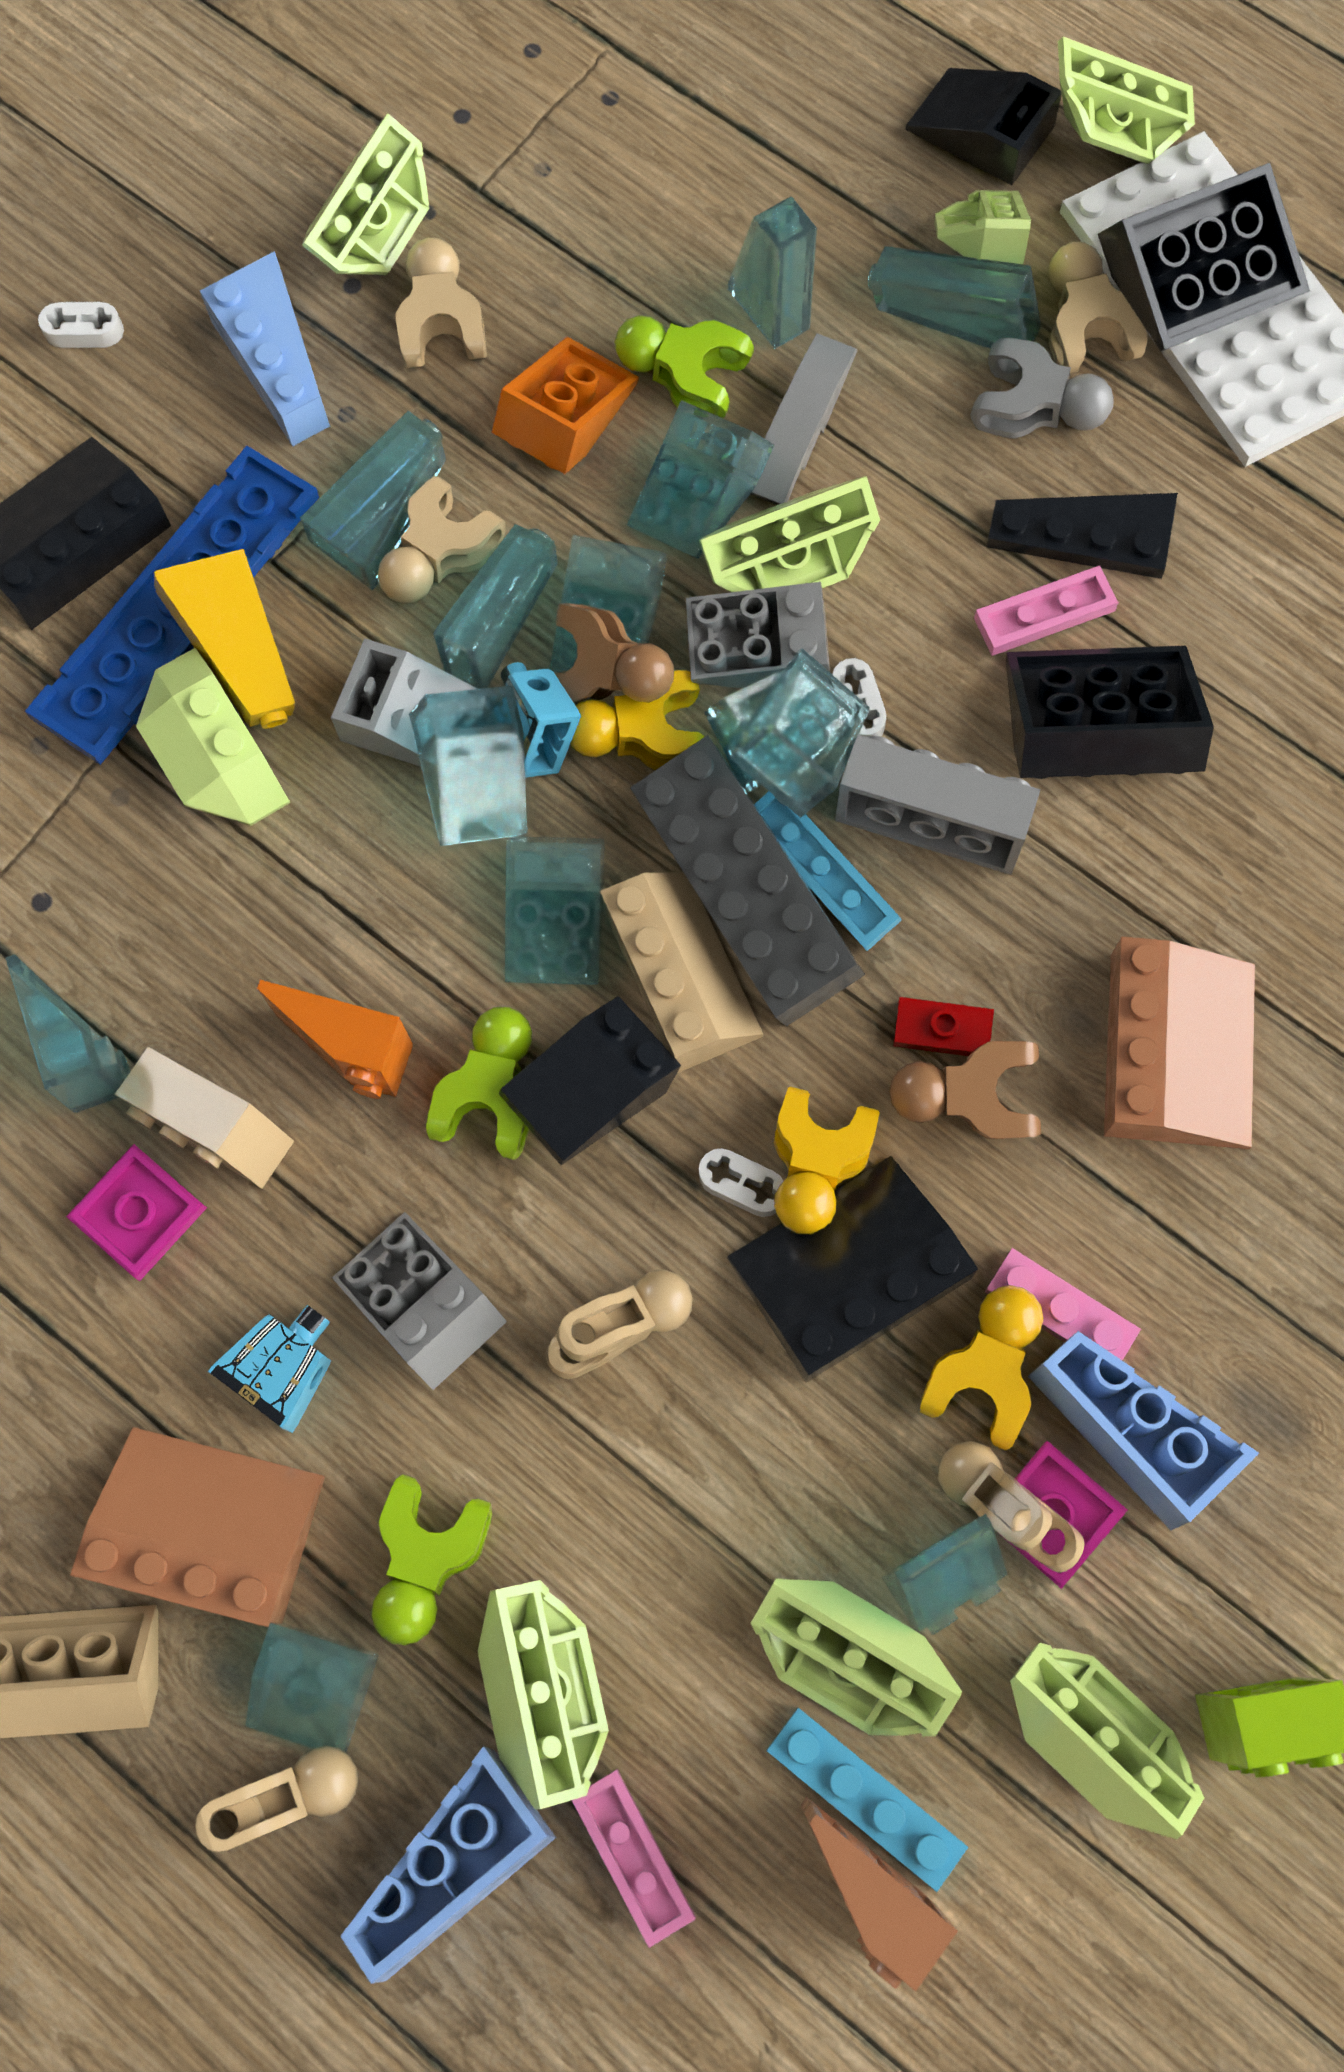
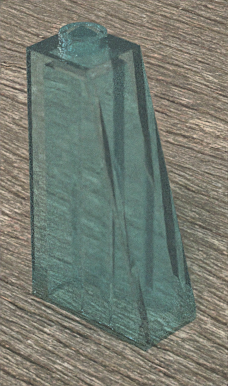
[728,196,817,349]
[868,246,1041,349]
[300,411,446,590]
[433,524,558,692]

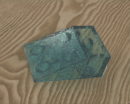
[627,400,774,559]
[549,535,668,672]
[409,686,528,846]
[505,836,605,985]

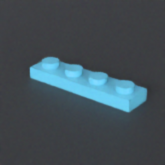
[755,783,902,951]
[766,1708,968,1892]

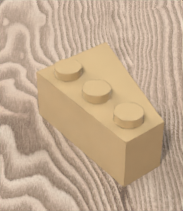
[114,1047,294,1189]

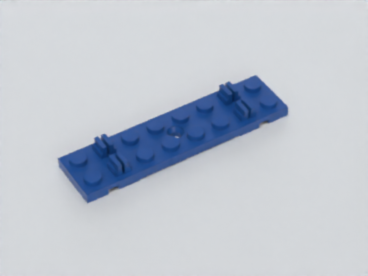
[25,445,319,765]

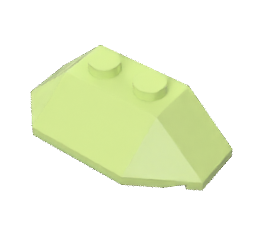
[1058,36,1195,164]
[302,113,429,275]
[934,190,1031,275]
[699,476,880,592]
[136,648,290,826]
[751,1579,962,1736]
[478,1580,609,1810]
[1010,1643,1204,1839]

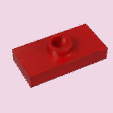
[893,997,994,1056]

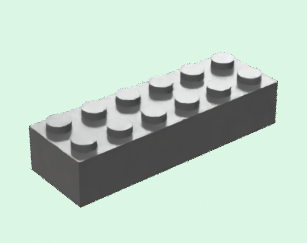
[630,735,865,1027]

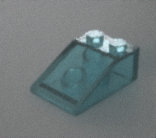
[730,648,870,818]
[5,954,130,1113]
[882,1514,1008,1635]

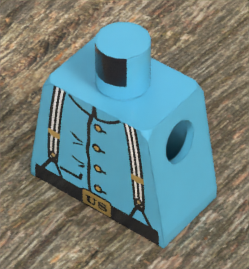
[496,662,581,779]
[208,1305,331,1433]

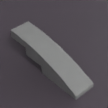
[743,333,857,505]

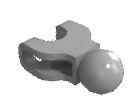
[970,338,1114,439]

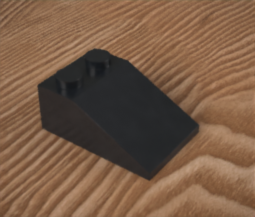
[499,996,681,1165]

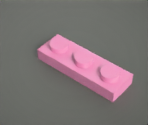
[974,565,1118,656]
[985,1248,1141,1360]
[572,1769,696,1948]

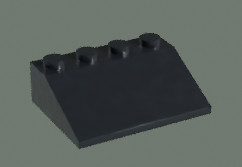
[1097,163,1310,351]
[0,437,171,630]
[1006,646,1214,779]
[727,1156,978,1383]

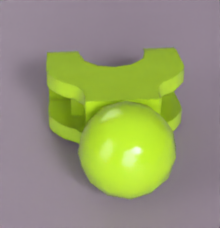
[614,315,754,423]
[426,1007,532,1160]
[371,1474,492,1645]

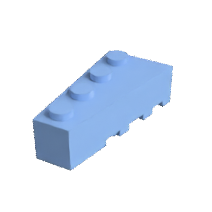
[200,251,330,446]
[1028,1331,1259,1531]
[340,1746,556,1984]

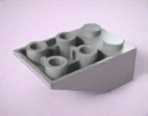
[686,582,832,693]
[331,639,499,781]
[332,1212,507,1390]

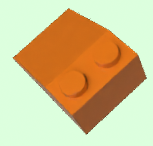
[492,336,639,474]
[257,980,413,1099]

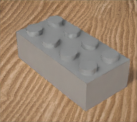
[835,734,1041,875]

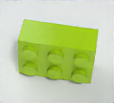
[1195,1677,1344,1778]

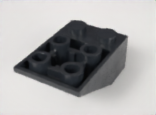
[905,68,1062,185]

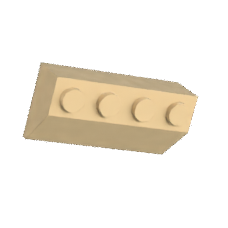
[600,872,763,1073]
[0,1605,158,1739]

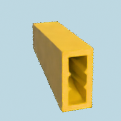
[154,549,295,729]

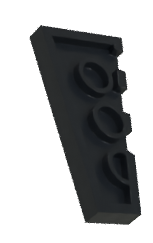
[986,493,1178,579]

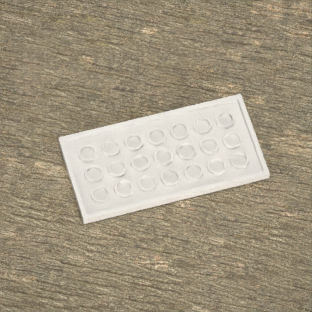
[1060,131,1344,467]

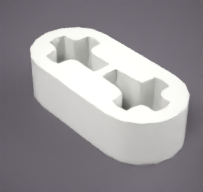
[38,302,124,348]
[831,658,886,742]
[699,1148,783,1217]

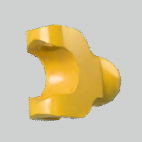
[570,670,705,770]
[773,1086,880,1234]
[920,1285,1044,1451]

